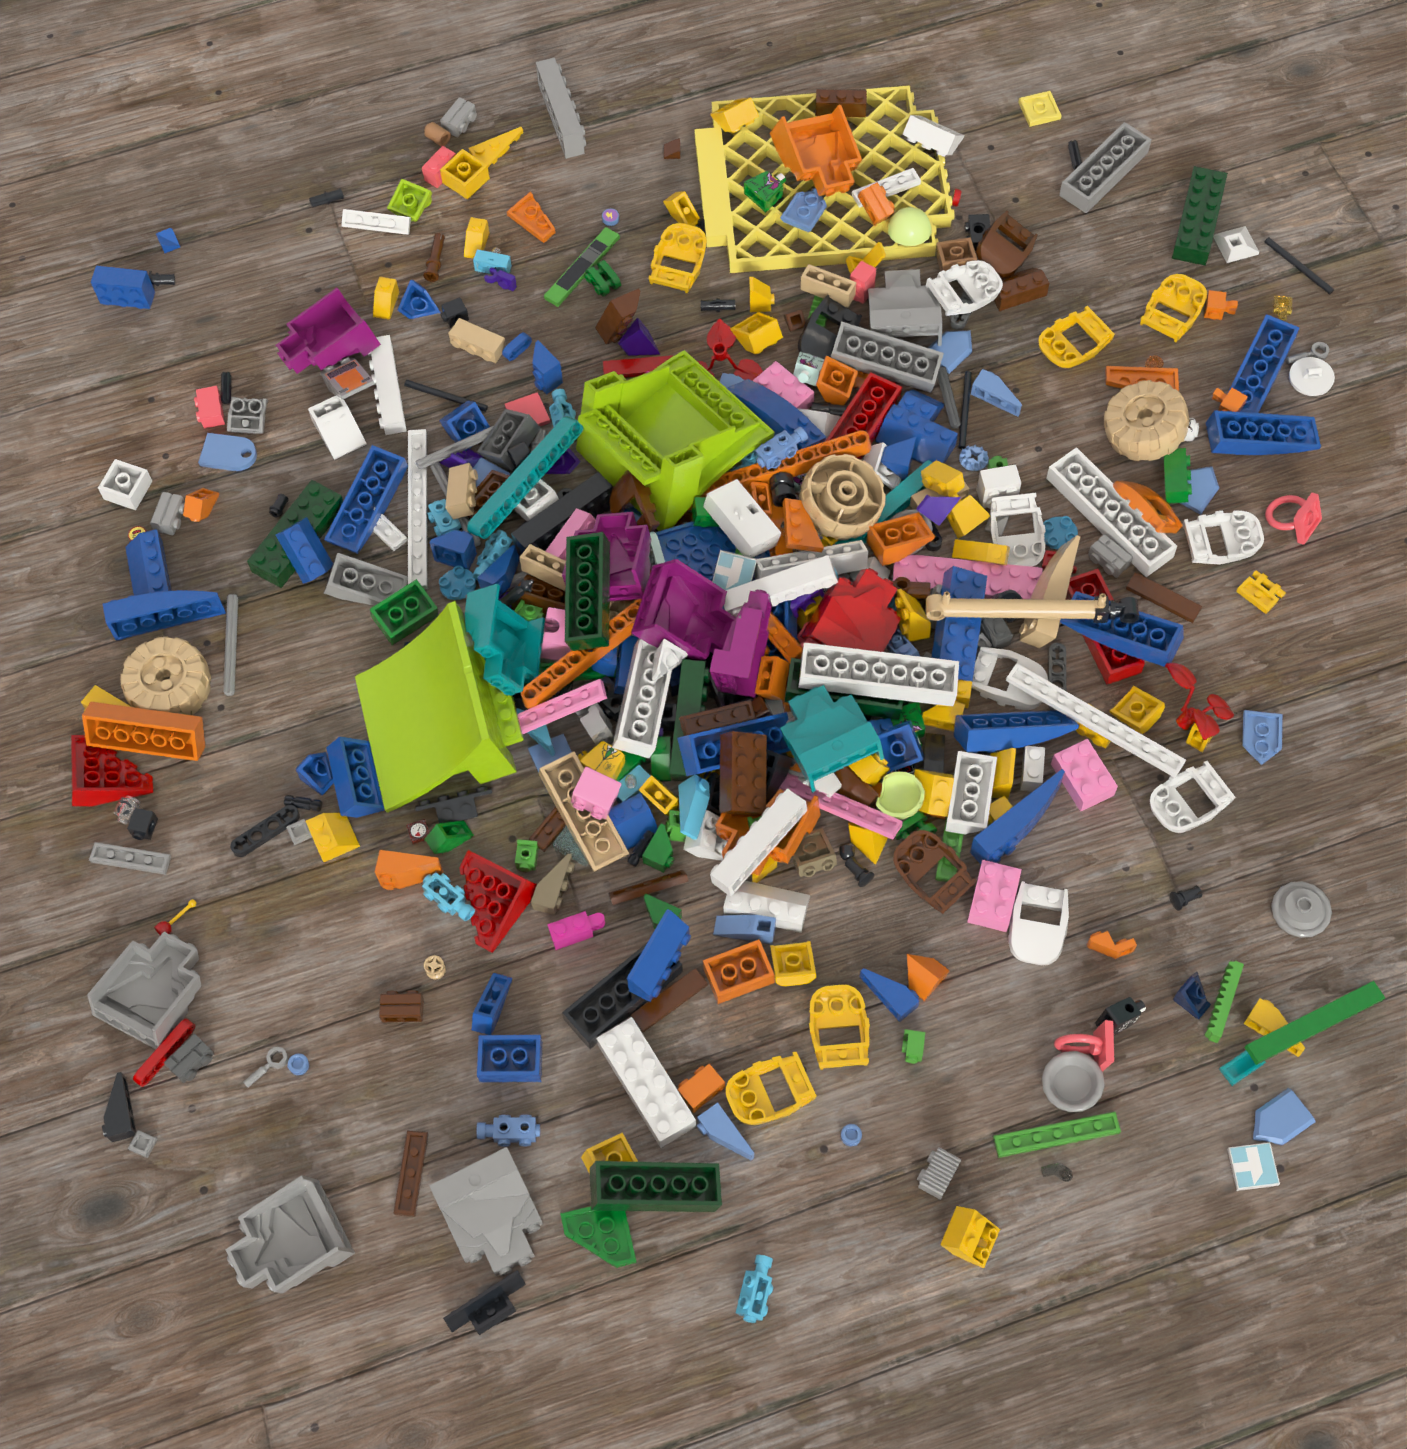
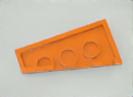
[1105,366,1179,391]

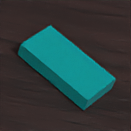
[1219,1050,1266,1086]

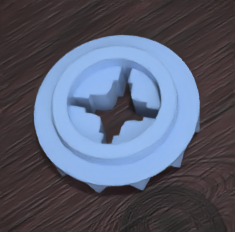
[959,445,989,471]

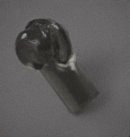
[1041,1162,1073,1182]

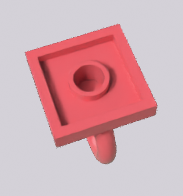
[1265,493,1322,545]
[1054,1020,1114,1072]

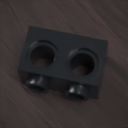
[597,676,624,722]

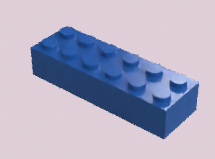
[931,566,987,682]
[677,712,790,776]

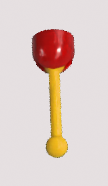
[154,899,196,936]

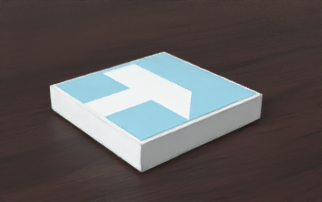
[712,550,757,591]
[1227,1142,1280,1191]

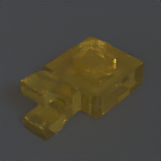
[1273,295,1292,322]

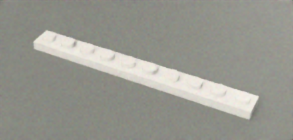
[408,429,428,589]
[1006,663,1186,778]

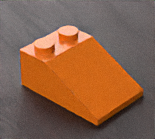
[867,512,935,566]
[375,850,443,890]

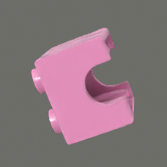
[540,607,571,661]
[571,767,621,820]

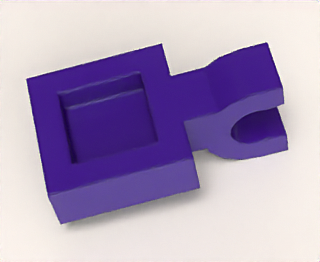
[484,267,517,291]

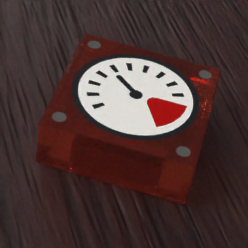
[406,819,430,844]

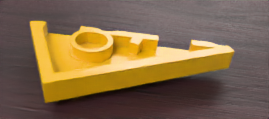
[469,127,523,167]

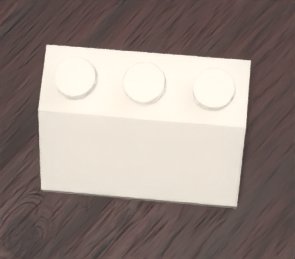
[902,115,965,157]

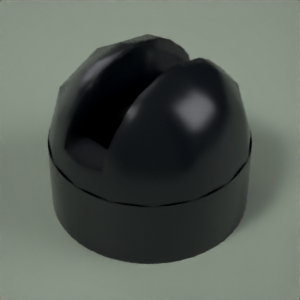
[839,845,855,861]

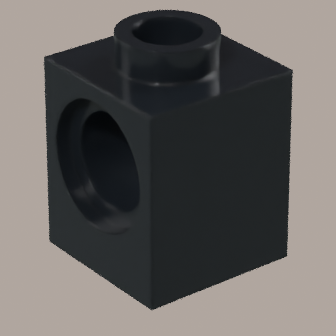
[440,297,469,328]
[127,808,158,840]

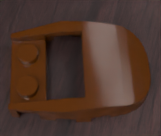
[976,211,1038,278]
[610,470,660,532]
[893,830,977,915]

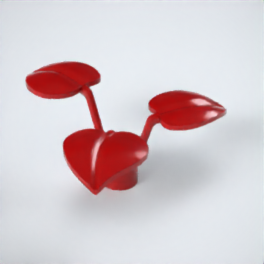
[697,319,763,381]
[1165,663,1234,740]

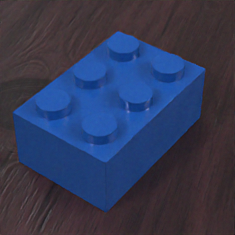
[91,266,155,309]
[477,1035,543,1082]

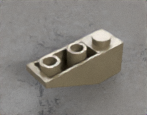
[531,854,575,915]

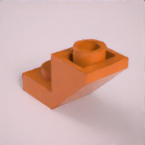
[1087,931,1137,959]

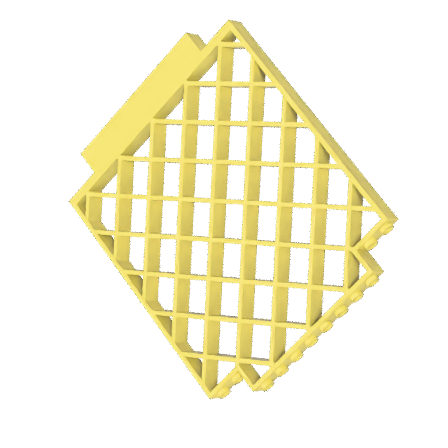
[695,86,955,273]

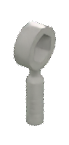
[1286,342,1329,364]
[243,1047,288,1088]

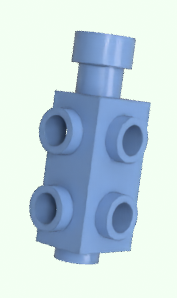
[755,426,808,470]
[477,1115,540,1147]

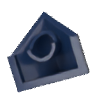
[1173,972,1211,1019]

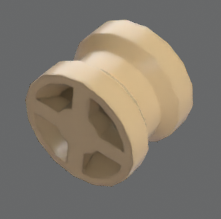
[424,955,446,980]

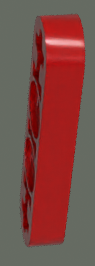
[133,1018,196,1087]

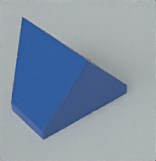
[397,280,441,319]
[881,437,916,480]
[296,752,334,795]

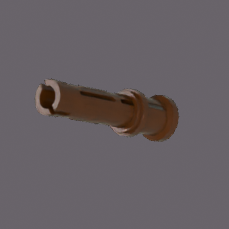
[423,233,445,282]

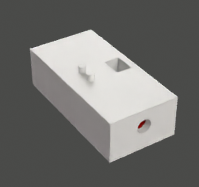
[703,479,781,558]

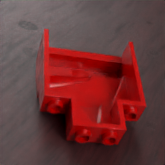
[800,568,902,652]

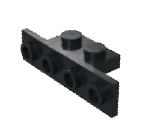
[415,785,492,824]
[443,1270,526,1335]

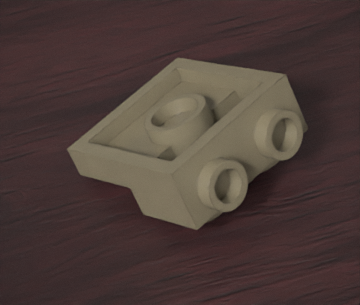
[792,828,837,877]

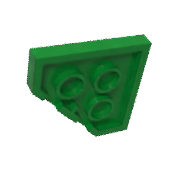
[560,1206,637,1268]

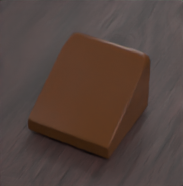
[664,138,681,159]
[784,310,805,331]

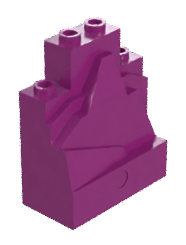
[276,287,381,374]
[562,512,652,601]
[631,559,736,661]
[710,589,772,698]

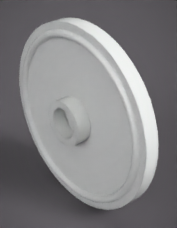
[1289,357,1335,396]

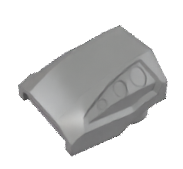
[227,397,268,434]

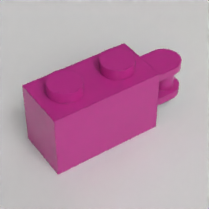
[547,911,605,950]

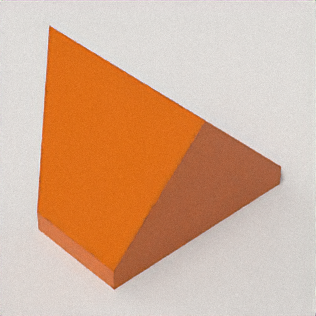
[907,954,950,1001]

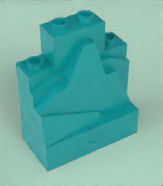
[465,584,545,695]
[781,685,884,793]

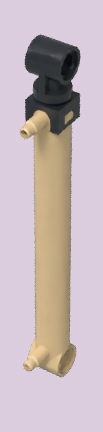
[926,592,1139,624]

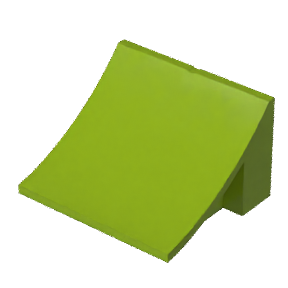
[576,350,775,531]
[355,601,524,813]

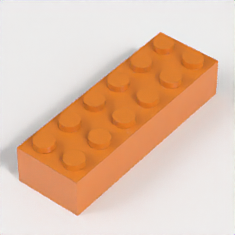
[82,702,205,761]

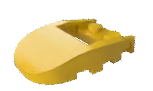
[648,223,707,293]
[1140,274,1207,342]
[1039,306,1115,368]
[809,985,870,1070]
[726,1051,816,1125]

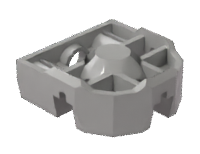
[576,703,614,745]

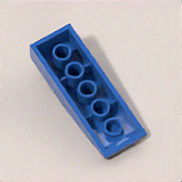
[1227,314,1299,413]
[727,379,827,450]
[1206,410,1321,455]
[324,445,408,554]
[103,590,226,640]
[1060,591,1184,667]
[954,710,1079,753]
[970,769,1065,864]

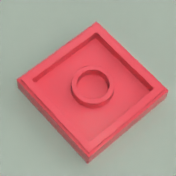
[505,392,551,427]

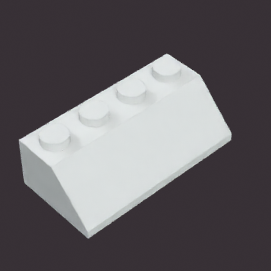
[945,751,997,834]
[723,881,810,933]

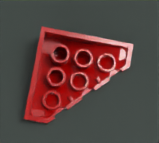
[71,735,153,806]
[459,850,537,953]

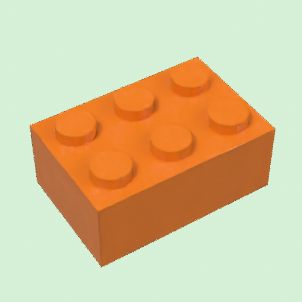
[703,939,775,1004]

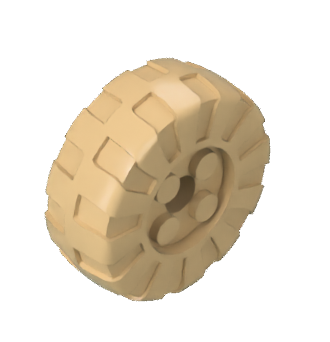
[1104,380,1189,461]
[799,454,886,540]
[120,636,211,715]

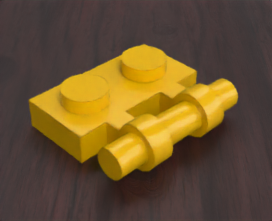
[1236,570,1286,614]

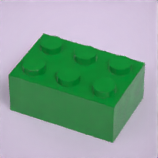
[370,579,439,645]

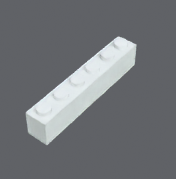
[368,335,407,435]
[755,540,868,580]
[724,555,838,617]
[710,788,807,897]

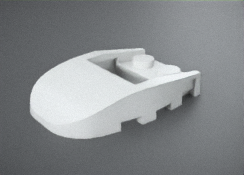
[926,260,1003,316]
[990,493,1046,567]
[1182,511,1264,565]
[972,647,1048,710]
[1150,761,1236,833]
[1008,881,1069,965]

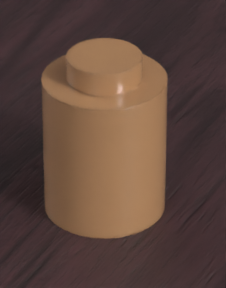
[424,122,451,147]

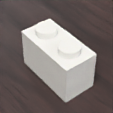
[1020,746,1045,792]

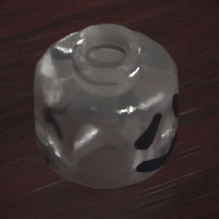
[113,795,143,825]

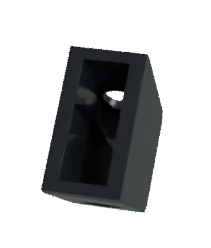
[1095,997,1146,1036]

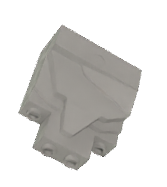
[868,269,942,346]
[87,932,201,1049]
[429,1147,543,1277]
[225,1176,355,1293]

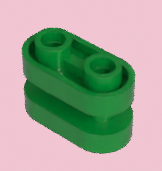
[584,260,622,297]
[895,811,937,840]

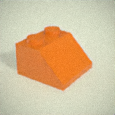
[816,355,858,405]

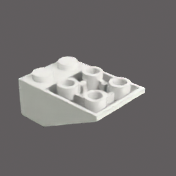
[308,396,367,460]

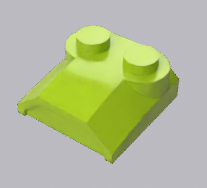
[387,179,432,222]

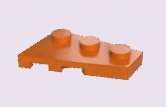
[507,191,555,243]
[783,498,824,553]

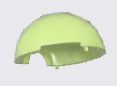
[888,207,932,246]
[876,772,925,819]

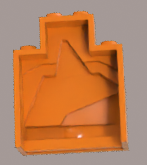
[770,105,862,197]
[715,789,821,876]

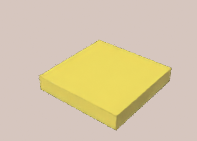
[1018,91,1061,127]

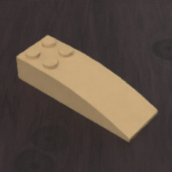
[1019,535,1080,648]
[539,751,629,872]

